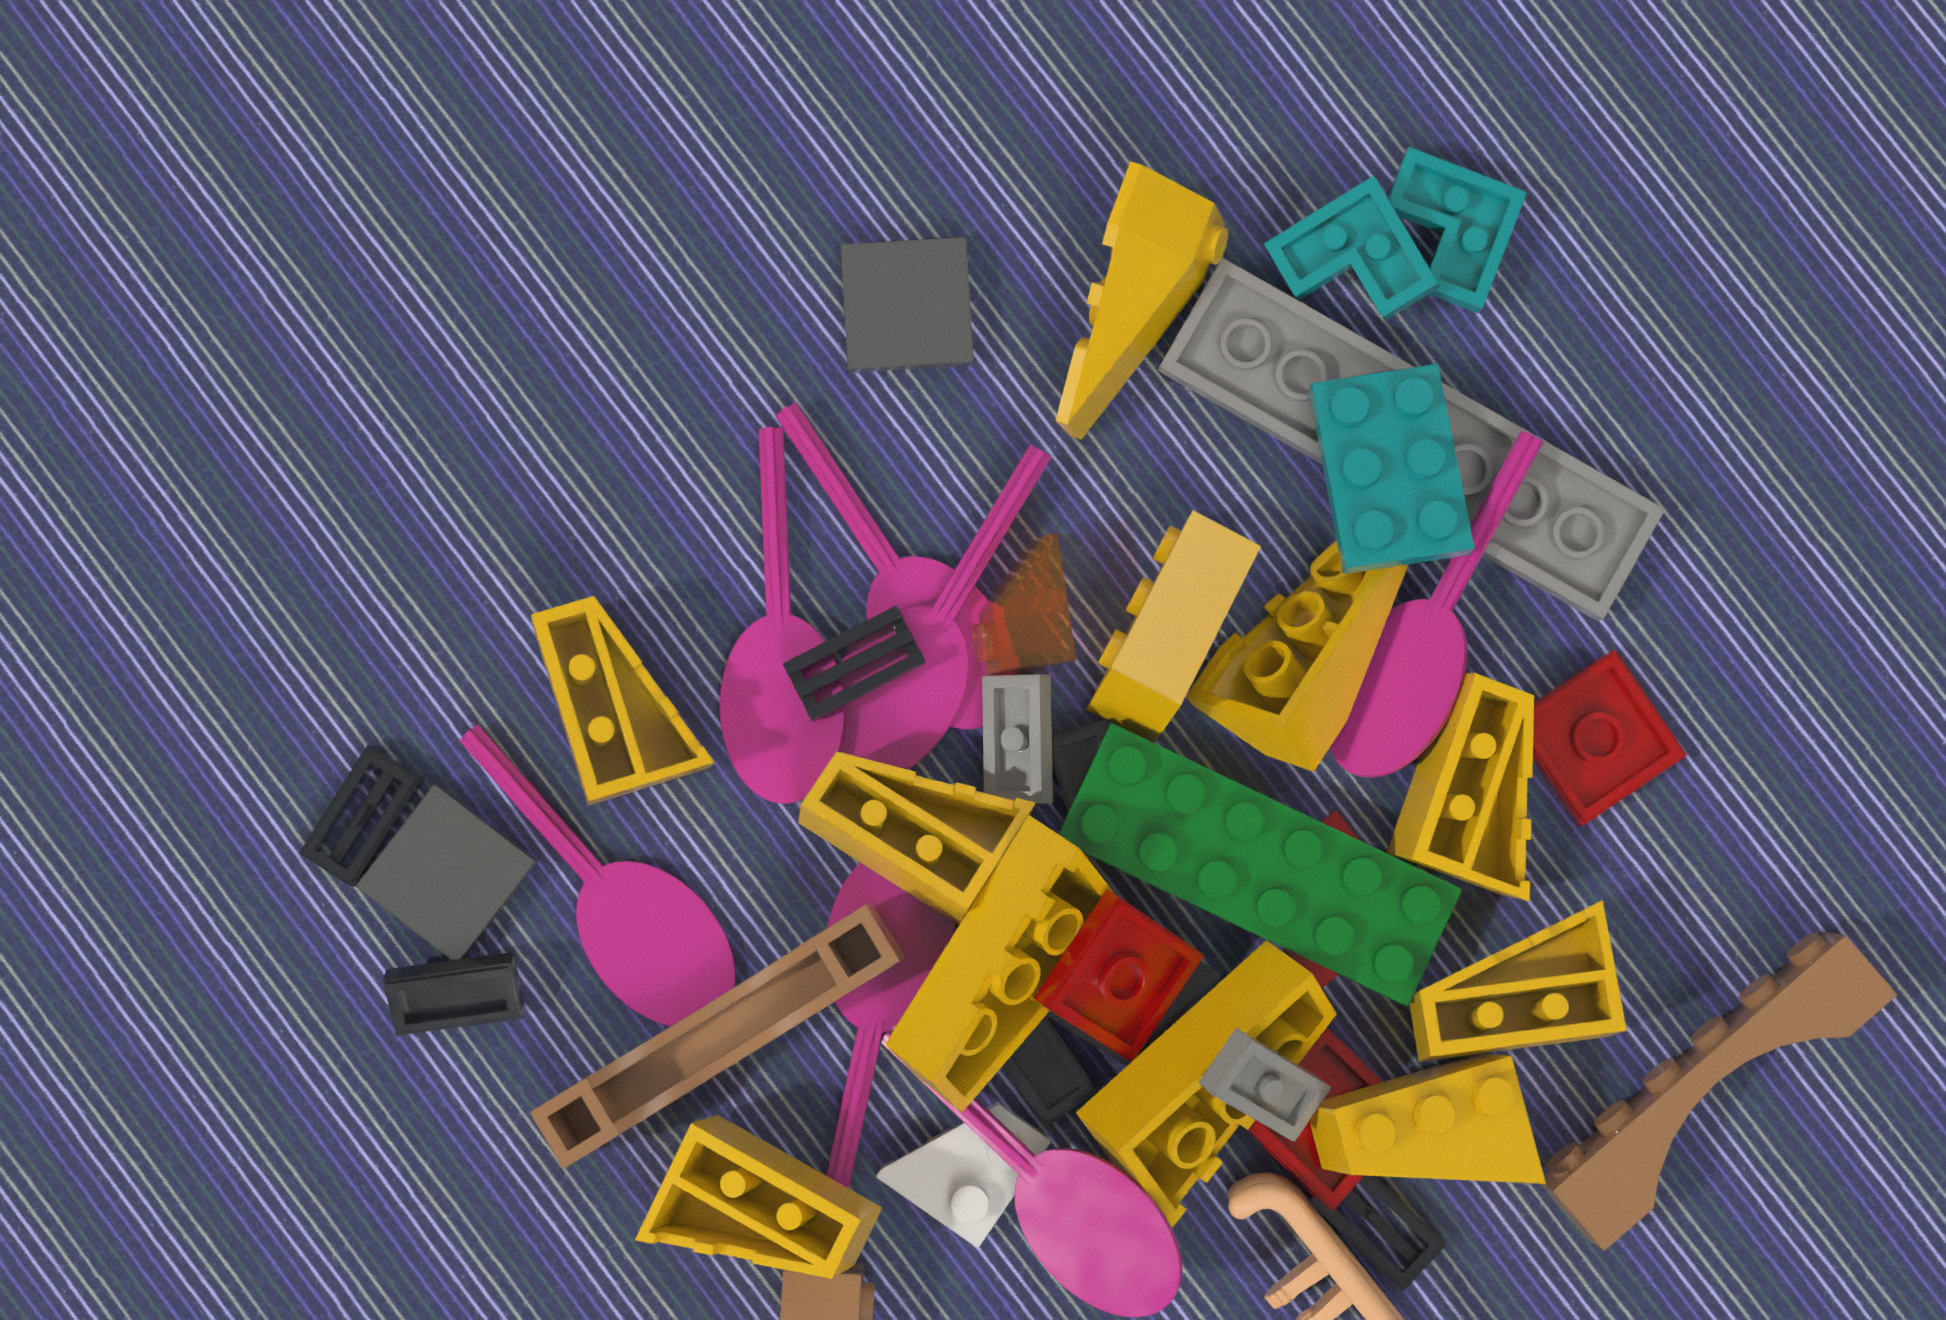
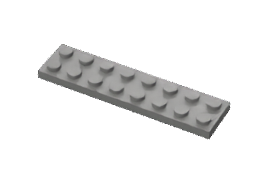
[1158,258,1665,621]

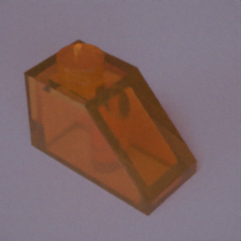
[973,533,1076,676]

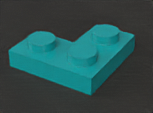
[1387,147,1527,314]
[1264,176,1440,321]

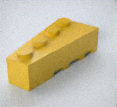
[885,815,1115,1113]
[1076,940,1337,1228]

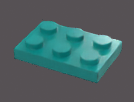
[1309,364,1475,574]

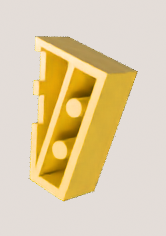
[1086,510,1261,743]
[531,596,715,806]
[1387,673,1534,902]
[798,751,1036,925]
[1409,900,1627,1062]
[1309,1054,1546,1184]
[635,1115,882,1279]

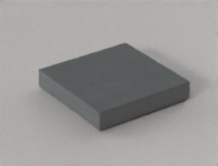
[840,237,974,373]
[356,784,539,960]

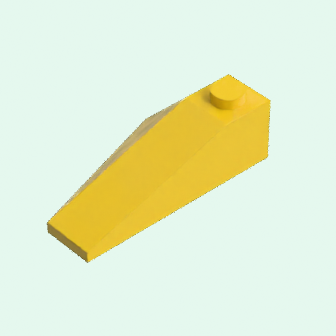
[1055,161,1228,440]
[1186,540,1408,772]

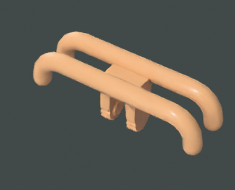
[1227,1172,1405,1320]

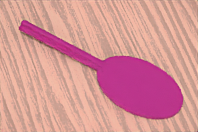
[775,402,1015,729]
[720,427,846,804]
[1330,431,1544,778]
[840,444,1052,770]
[459,724,736,1026]
[826,863,955,1188]
[881,1024,1182,1317]

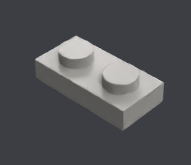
[982,675,1053,804]
[1199,1028,1331,1142]

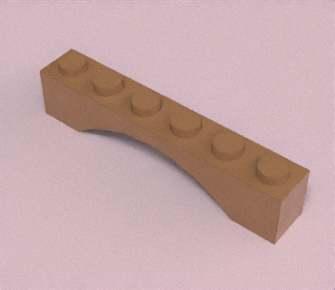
[530,903,906,1169]
[1541,932,1897,1251]

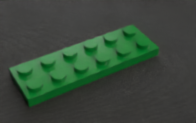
[1058,723,1462,1006]

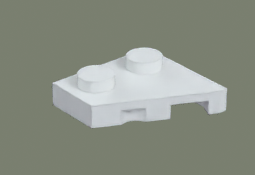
[876,1102,1051,1248]

